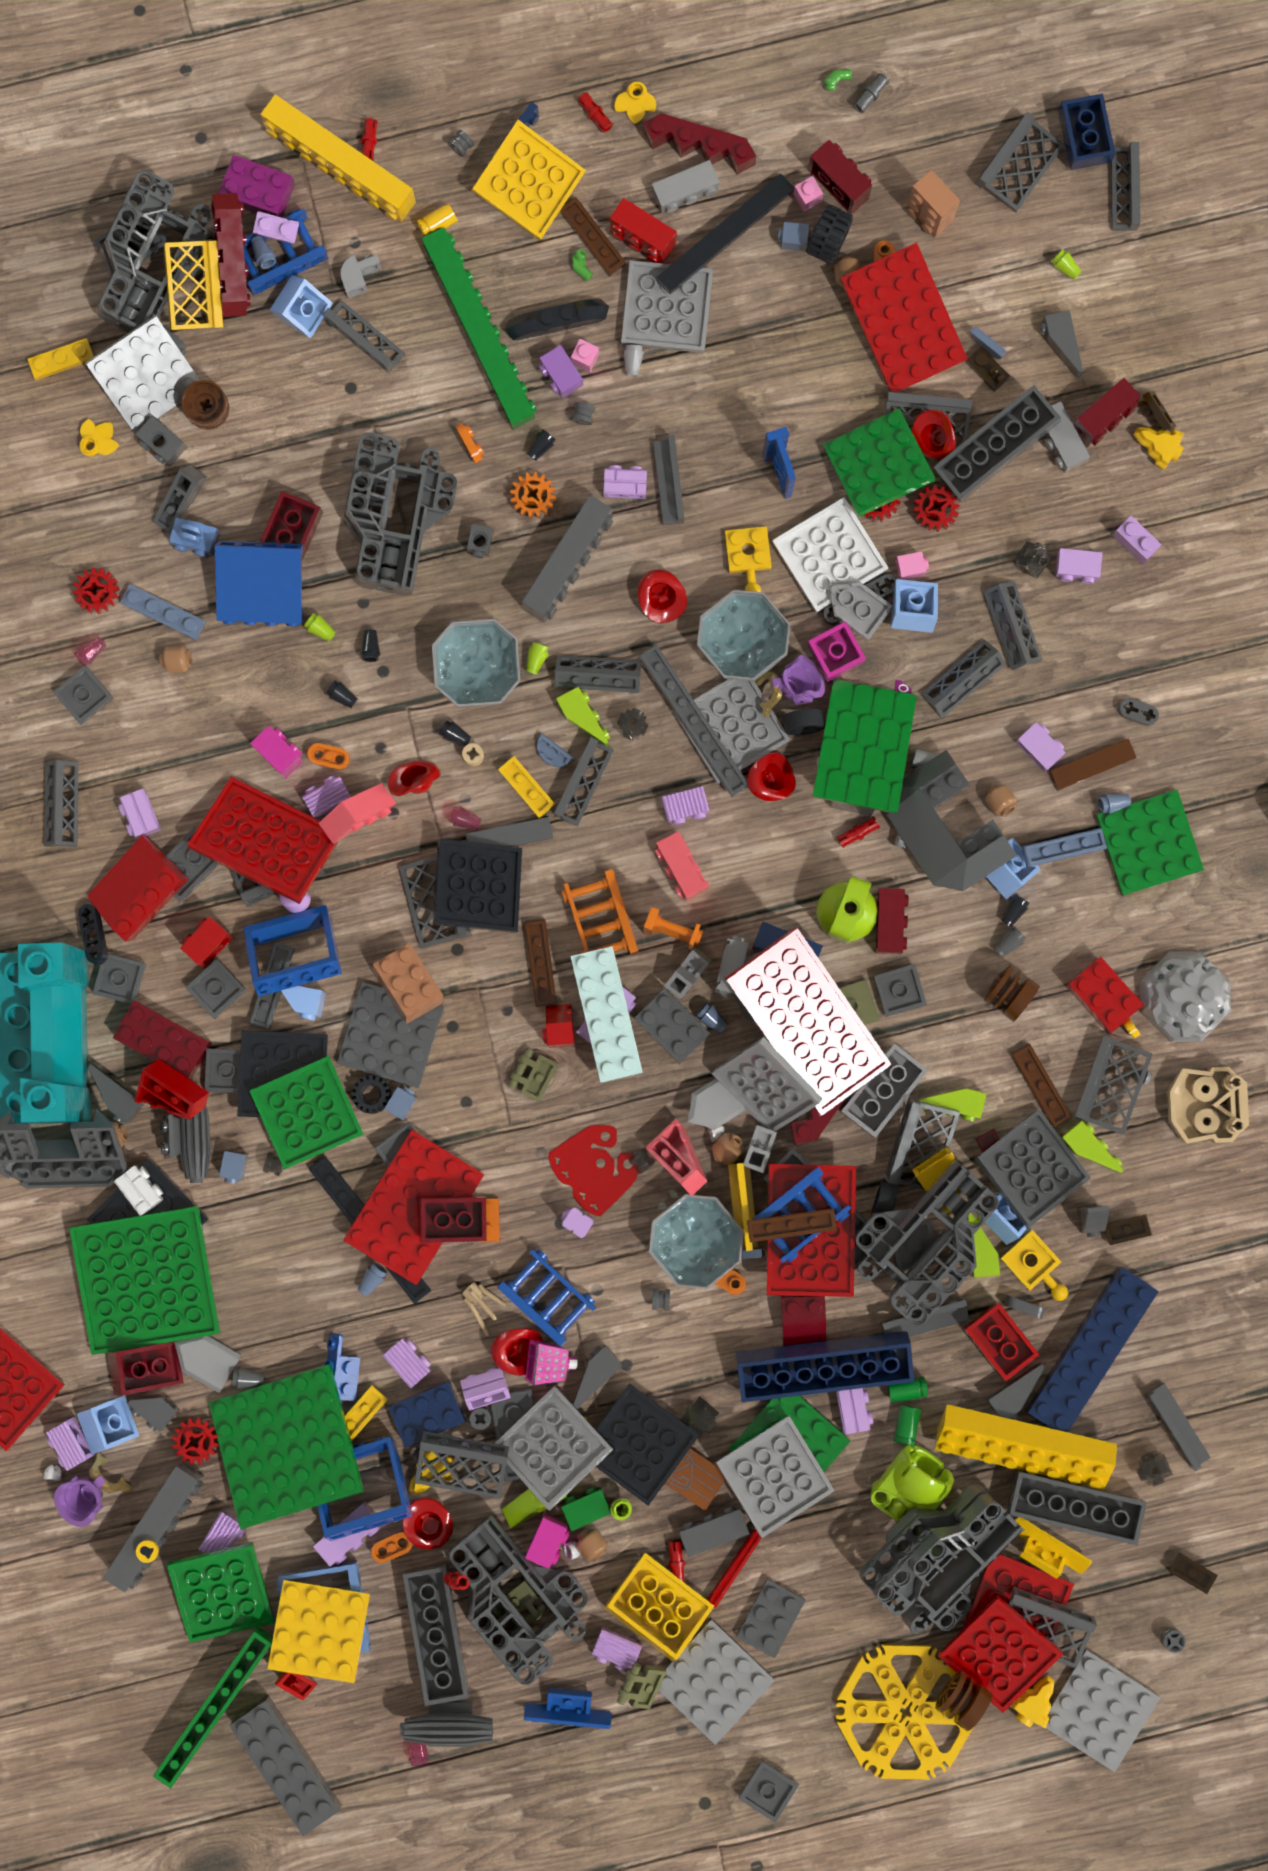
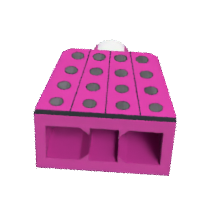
[525,1339,577,1385]

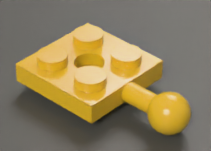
[725,526,772,592]
[1000,1230,1068,1301]

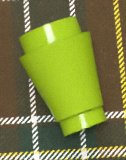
[1051,249,1082,280]
[304,613,336,642]
[525,642,549,675]
[610,1499,632,1521]

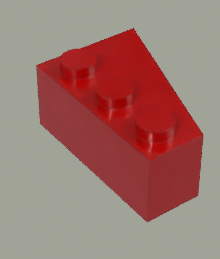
[542,1003,575,1048]
[134,1059,209,1120]

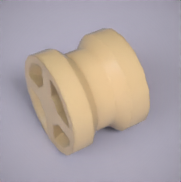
[462,743,484,766]

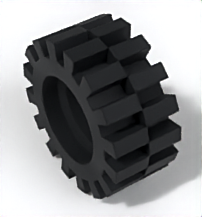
[351,1075,391,1114]

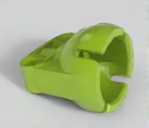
[816,875,878,943]
[871,1445,954,1521]

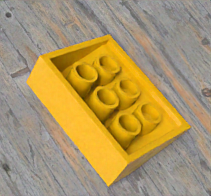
[603,1553,714,1661]

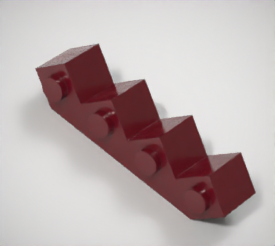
[643,113,757,175]
[211,193,251,317]
[790,1099,845,1144]

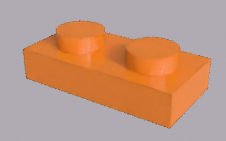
[478,1198,500,1242]

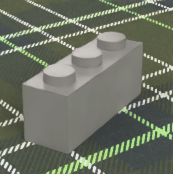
[652,160,719,213]
[1045,401,1090,473]

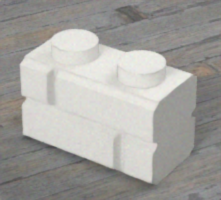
[114,1165,164,1216]

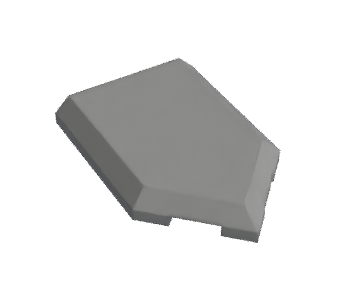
[829,581,893,640]
[686,1078,746,1130]
[174,1336,241,1393]

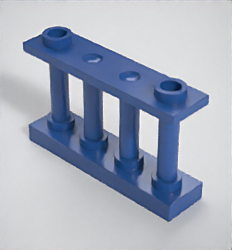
[244,208,328,296]
[751,1167,851,1263]
[497,1249,596,1347]

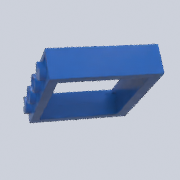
[244,905,342,997]
[318,1436,413,1541]

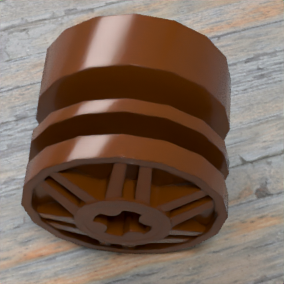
[181,380,230,430]
[984,964,1040,1022]
[935,1670,993,1731]

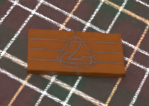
[665,1448,725,1511]

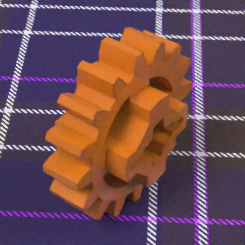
[510,472,556,519]

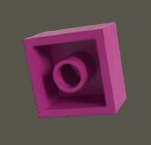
[807,622,866,682]
[250,725,304,779]
[525,1512,570,1569]

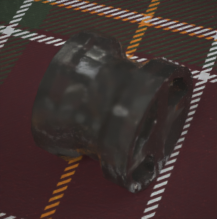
[628,1147,655,1174]
[263,1152,283,1177]

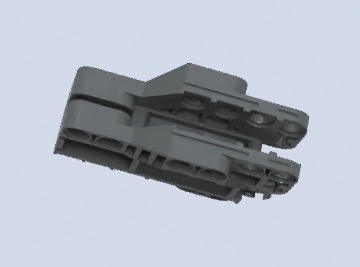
[96,170,214,333]
[343,432,457,596]
[855,1159,999,1326]
[859,1483,1024,1634]
[447,1515,588,1685]

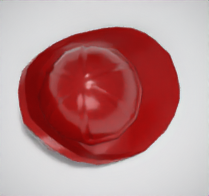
[912,409,955,461]
[638,569,687,624]
[747,752,796,801]
[388,760,441,796]
[491,1328,543,1376]
[402,1498,454,1550]

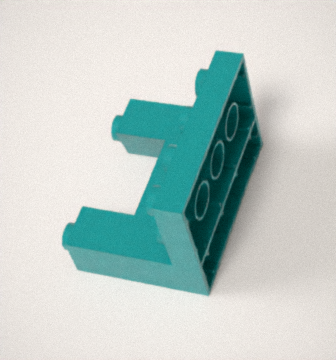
[0,943,91,1125]

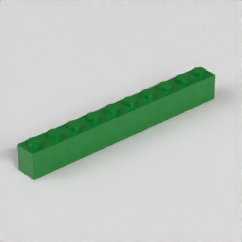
[422,228,537,430]

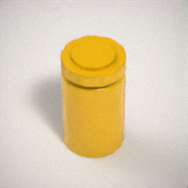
[417,203,458,236]

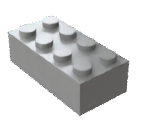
[840,1043,928,1138]

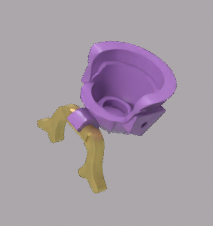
[755,655,825,718]
[54,1452,133,1527]

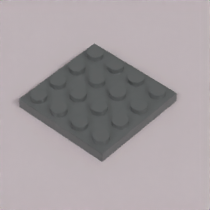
[337,982,444,1088]
[975,1109,1091,1229]

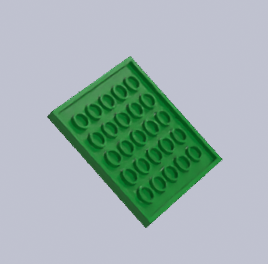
[69,1205,221,1355]
[209,1364,364,1530]

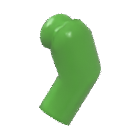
[824,69,852,91]
[572,249,593,282]

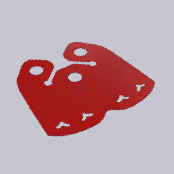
[549,1125,640,1217]

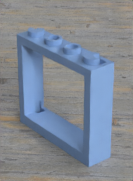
[276,1561,371,1653]

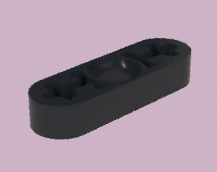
[78,904,108,965]

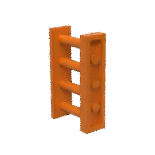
[561,869,638,954]
[643,907,703,951]

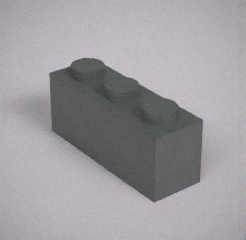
[679,1505,749,1557]

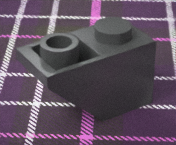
[127,1396,180,1432]

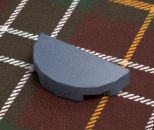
[970,327,1007,359]
[537,733,575,767]
[741,1248,765,1259]

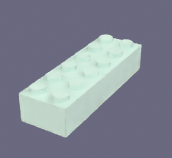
[571,946,643,1083]

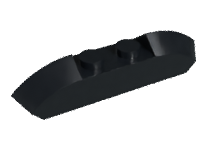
[505,299,609,341]

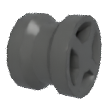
[448,130,474,157]
[571,402,595,425]
[652,1289,670,1311]
[469,1407,492,1430]
[1161,1628,1186,1653]

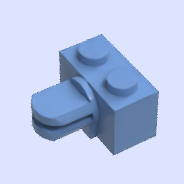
[169,517,220,558]

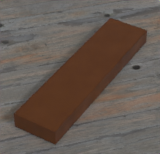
[560,197,626,277]
[1050,738,1137,791]
[524,919,557,1007]
[1011,1043,1073,1128]
[747,1208,837,1242]

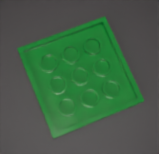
[823,408,935,517]
[1096,789,1204,896]
[249,1056,364,1170]
[729,1396,851,1472]
[167,1542,275,1643]

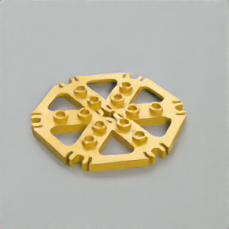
[836,1644,974,1780]

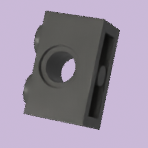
[135,416,187,466]

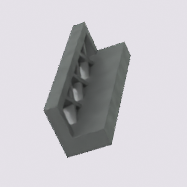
[1111,142,1140,231]
[323,300,405,373]
[653,435,684,526]
[984,581,1042,670]
[921,640,1006,718]
[555,655,641,693]
[554,737,614,827]
[44,760,79,847]
[880,1298,970,1337]
[1145,1383,1211,1471]

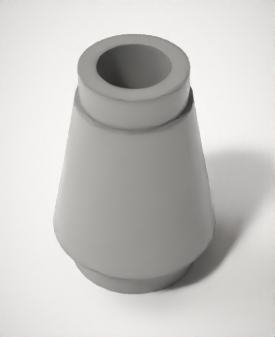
[623,345,644,376]

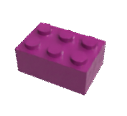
[218,155,295,218]

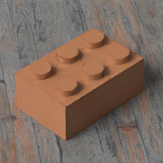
[907,169,960,238]
[373,943,443,1024]

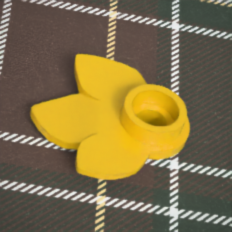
[615,82,656,124]
[79,419,119,457]

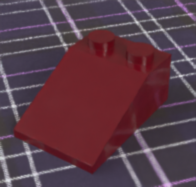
[780,1296,826,1346]
[107,1341,184,1396]

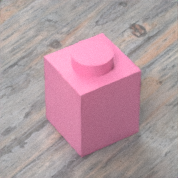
[793,176,823,212]
[571,339,599,373]
[895,551,929,580]

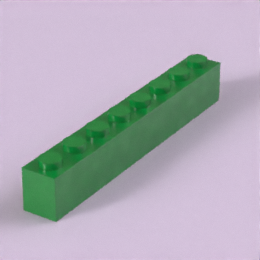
[153,1626,273,1789]

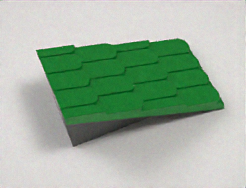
[812,679,917,816]

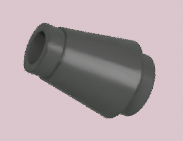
[994,926,1026,957]
[232,1367,264,1389]

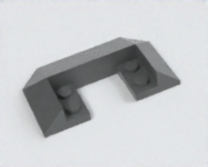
[887,750,1017,891]
[0,1109,128,1188]

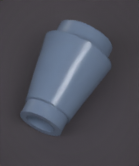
[251,236,276,269]
[1097,794,1131,815]
[696,1003,728,1033]
[357,1263,387,1296]

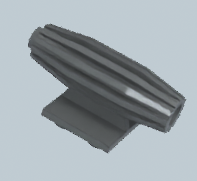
[160,1105,210,1183]
[400,1702,493,1747]

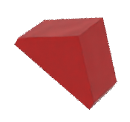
[275,1672,318,1701]

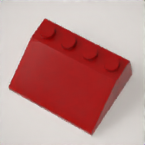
[87,834,189,942]

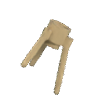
[462,1282,506,1336]

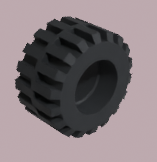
[807,204,853,264]

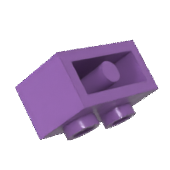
[538,345,584,398]

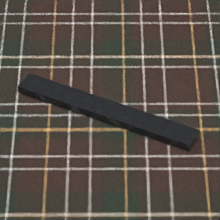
[656,173,794,295]
[309,1156,432,1304]

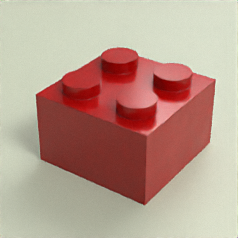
[180,917,234,968]

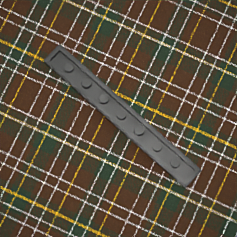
[639,644,748,798]

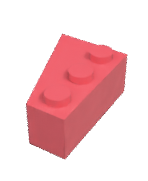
[319,783,396,844]
[654,831,709,901]
[645,1118,707,1196]

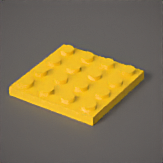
[471,120,586,241]
[268,1580,370,1683]

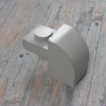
[341,254,382,299]
[664,948,712,999]
[743,1125,777,1173]

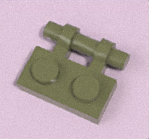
[508,1048,559,1102]
[492,1580,548,1632]
[617,1662,666,1709]

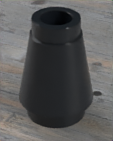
[527,429,556,461]
[360,629,381,662]
[325,680,358,708]
[438,720,472,747]
[1001,894,1029,927]

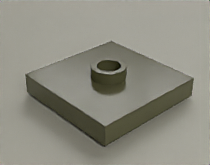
[839,980,880,1025]

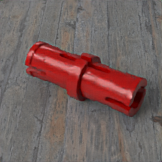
[577,92,613,133]
[361,118,378,162]
[836,816,880,848]
[668,1541,685,1583]
[443,1572,470,1590]

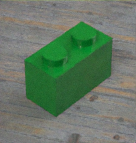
[561,1486,611,1531]

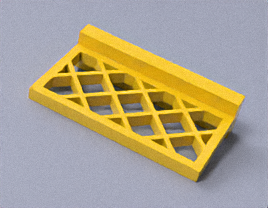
[164,240,223,330]
[728,1163,758,1251]

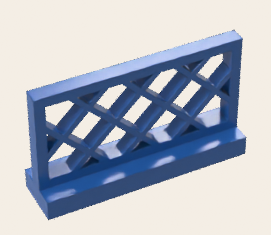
[762,426,796,499]

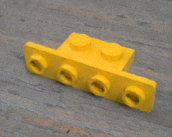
[1014,1517,1092,1579]

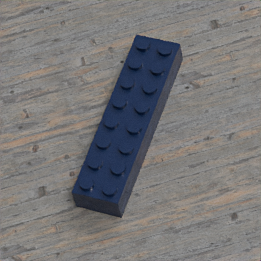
[1025,1266,1159,1432]
[736,1331,914,1402]

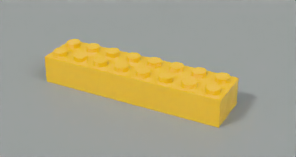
[260,94,416,223]
[935,1404,1117,1489]

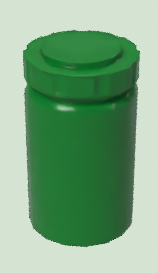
[887,1376,928,1402]
[893,1404,922,1446]

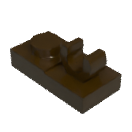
[965,346,1010,392]
[1137,391,1176,432]
[1106,1214,1152,1245]
[1169,1552,1218,1594]

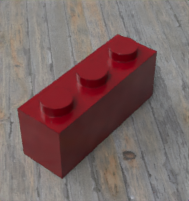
[875,888,909,955]

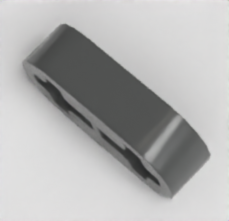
[1118,698,1159,726]
[1004,1295,1045,1319]

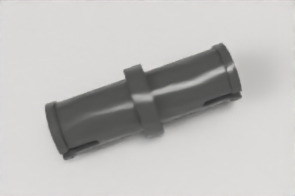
[853,73,889,113]

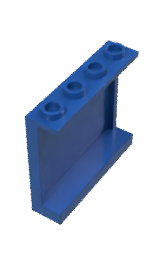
[215,541,304,626]

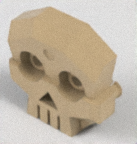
[1167,1067,1249,1144]

